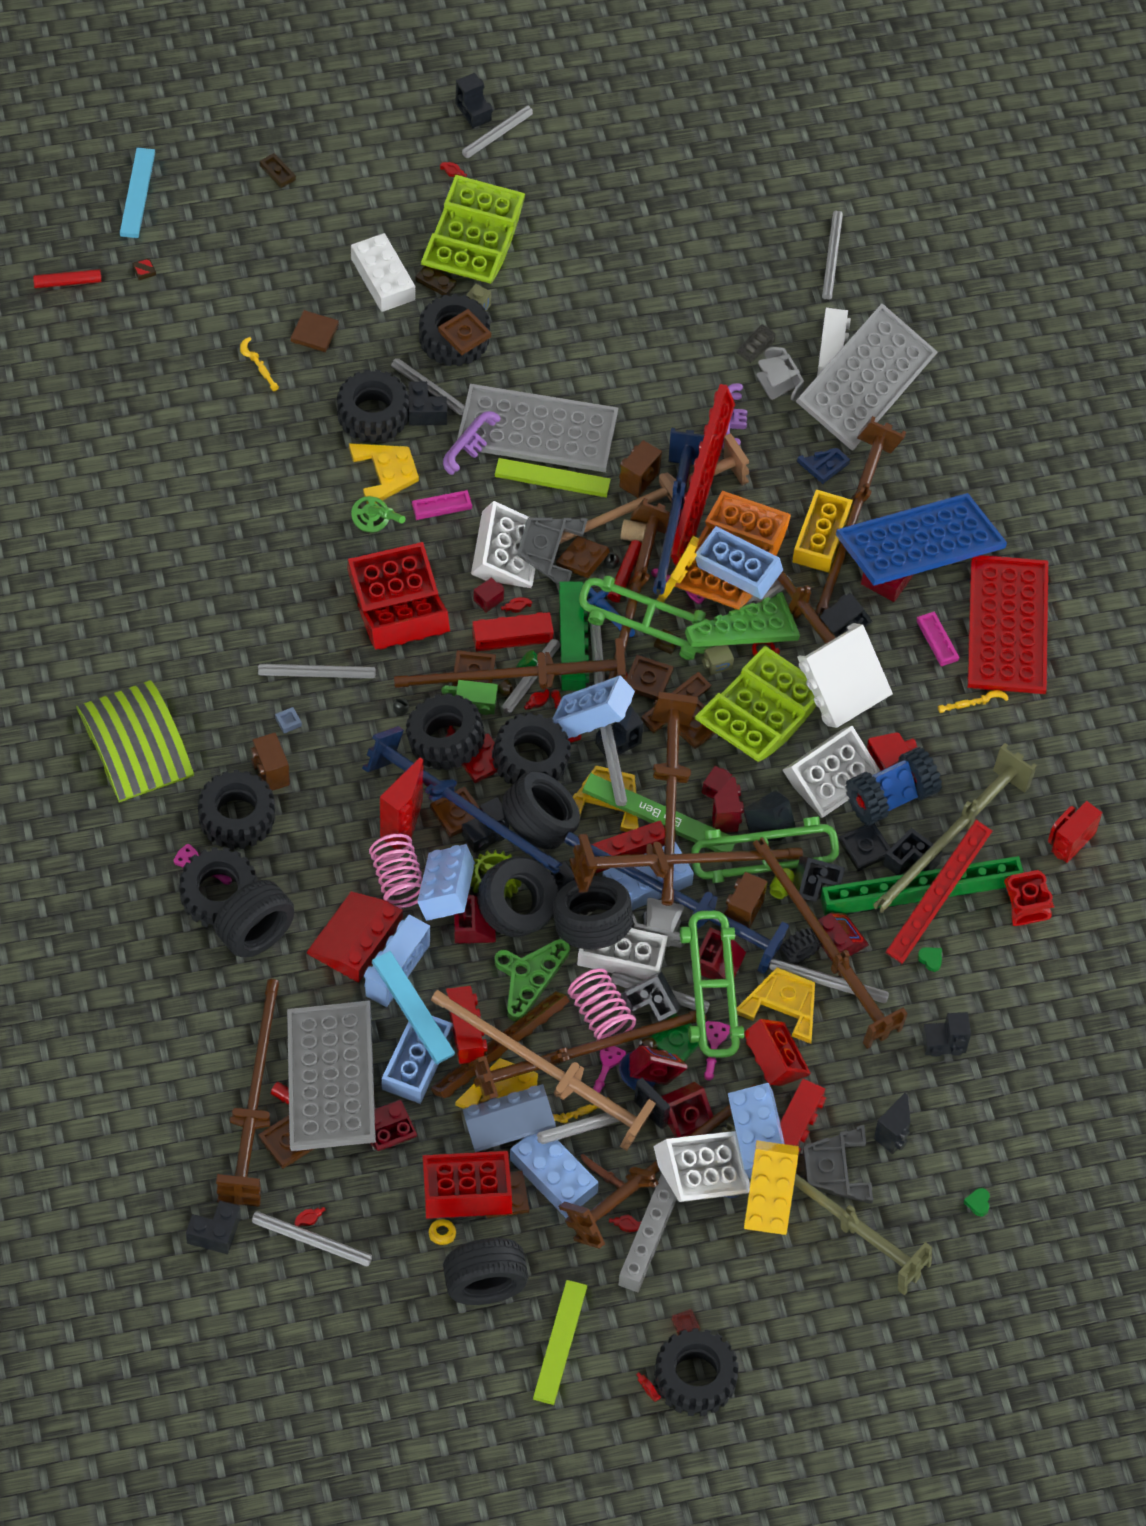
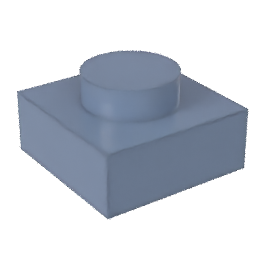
[275,707,302,733]

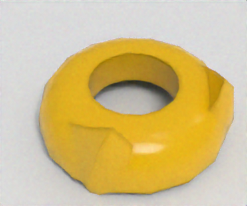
[429,1219,456,1245]

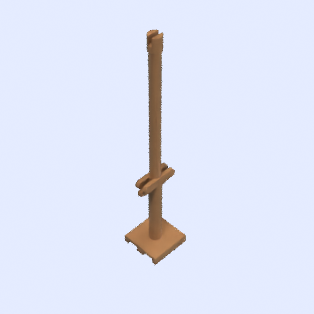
[559,433,749,544]
[431,990,656,1151]

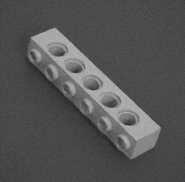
[618,1174,677,1293]

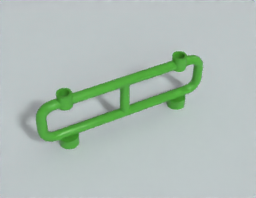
[579,576,714,660]
[691,816,839,883]
[680,910,744,1058]

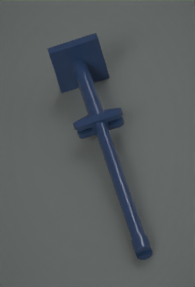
[653,428,705,595]
[362,726,562,874]
[564,832,789,974]

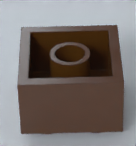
[619,440,662,498]
[250,733,290,791]
[724,872,768,928]

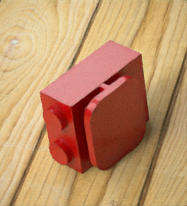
[1048,801,1102,863]

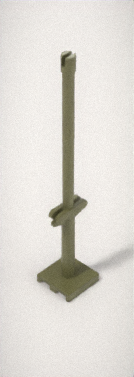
[874,743,1037,913]
[721,1122,932,1295]

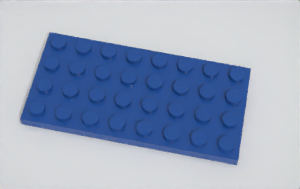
[836,493,1007,586]

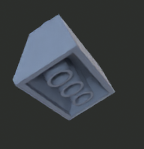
[462,1084,556,1152]

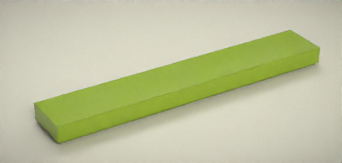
[495,458,611,498]
[533,1280,587,1405]

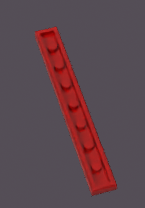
[885,819,992,964]

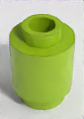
[769,868,795,899]

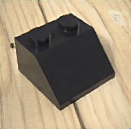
[743,790,796,842]
[873,1093,911,1154]

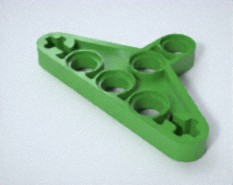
[495,939,570,1021]

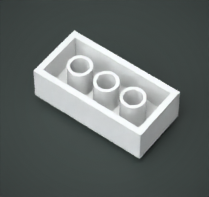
[351,233,415,312]
[577,928,668,980]

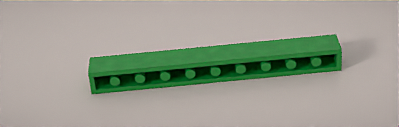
[820,856,1024,916]

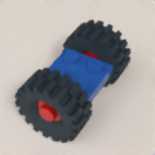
[845,747,942,826]

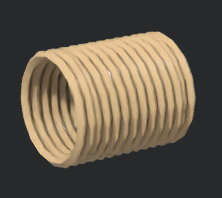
[621,519,647,543]

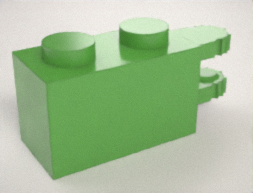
[441,680,498,715]

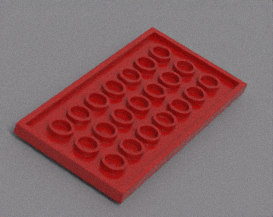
[967,555,1048,694]

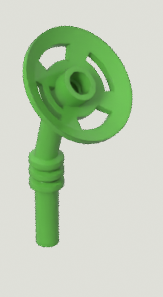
[351,496,406,533]

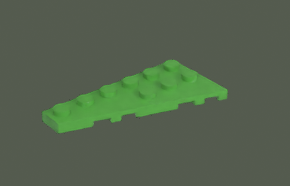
[685,592,800,647]

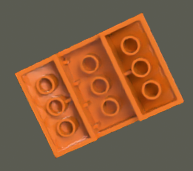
[674,491,791,610]

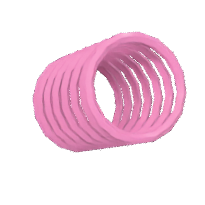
[369,833,423,908]
[568,968,636,1040]

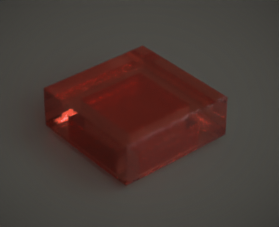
[671,1309,700,1336]

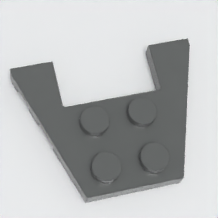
[516,517,588,585]
[803,1125,873,1204]

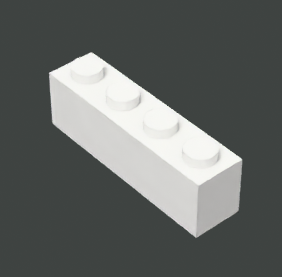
[817,308,851,376]

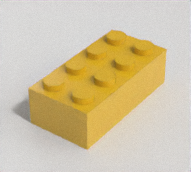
[792,490,853,573]
[744,1140,799,1235]

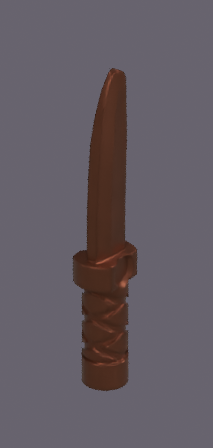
[581,1154,625,1188]

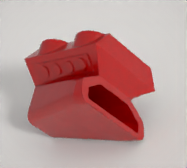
[1004,870,1054,926]

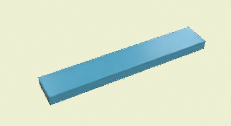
[120,148,155,238]
[372,951,455,1065]

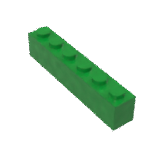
[559,582,589,691]

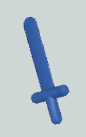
[583,583,635,637]

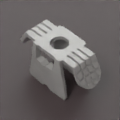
[756,347,804,401]
[631,898,686,948]

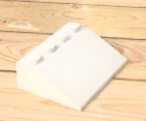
[471,501,535,588]
[783,726,880,818]
[654,1131,750,1202]

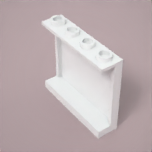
[797,623,893,728]

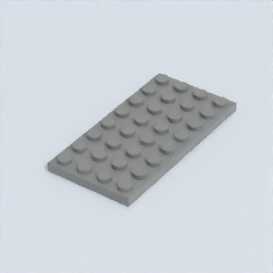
[796,304,938,451]
[457,384,618,472]
[287,1001,376,1151]

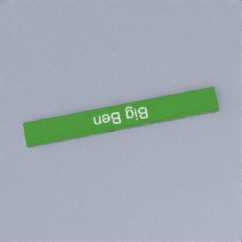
[582,773,735,852]

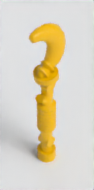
[240,337,279,391]
[938,690,1008,713]
[553,1097,609,1124]

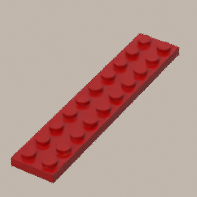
[671,384,735,565]

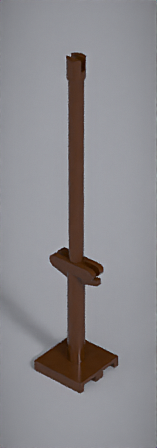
[815,416,906,616]
[608,498,670,680]
[777,571,835,644]
[394,638,627,689]
[651,692,698,906]
[569,834,803,892]
[753,837,908,1049]
[216,979,279,1207]
[468,1010,706,1103]
[558,1084,757,1249]

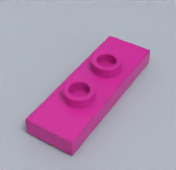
[412,490,472,520]
[916,611,959,666]

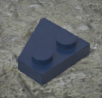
[797,448,850,484]

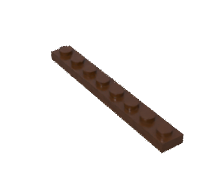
[431,991,570,1099]

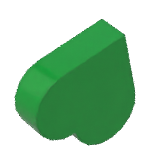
[516,650,538,668]
[918,947,942,972]
[964,1188,990,1217]

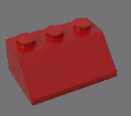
[744,1019,811,1086]

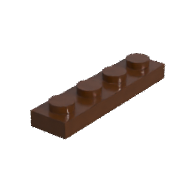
[641,672,711,733]

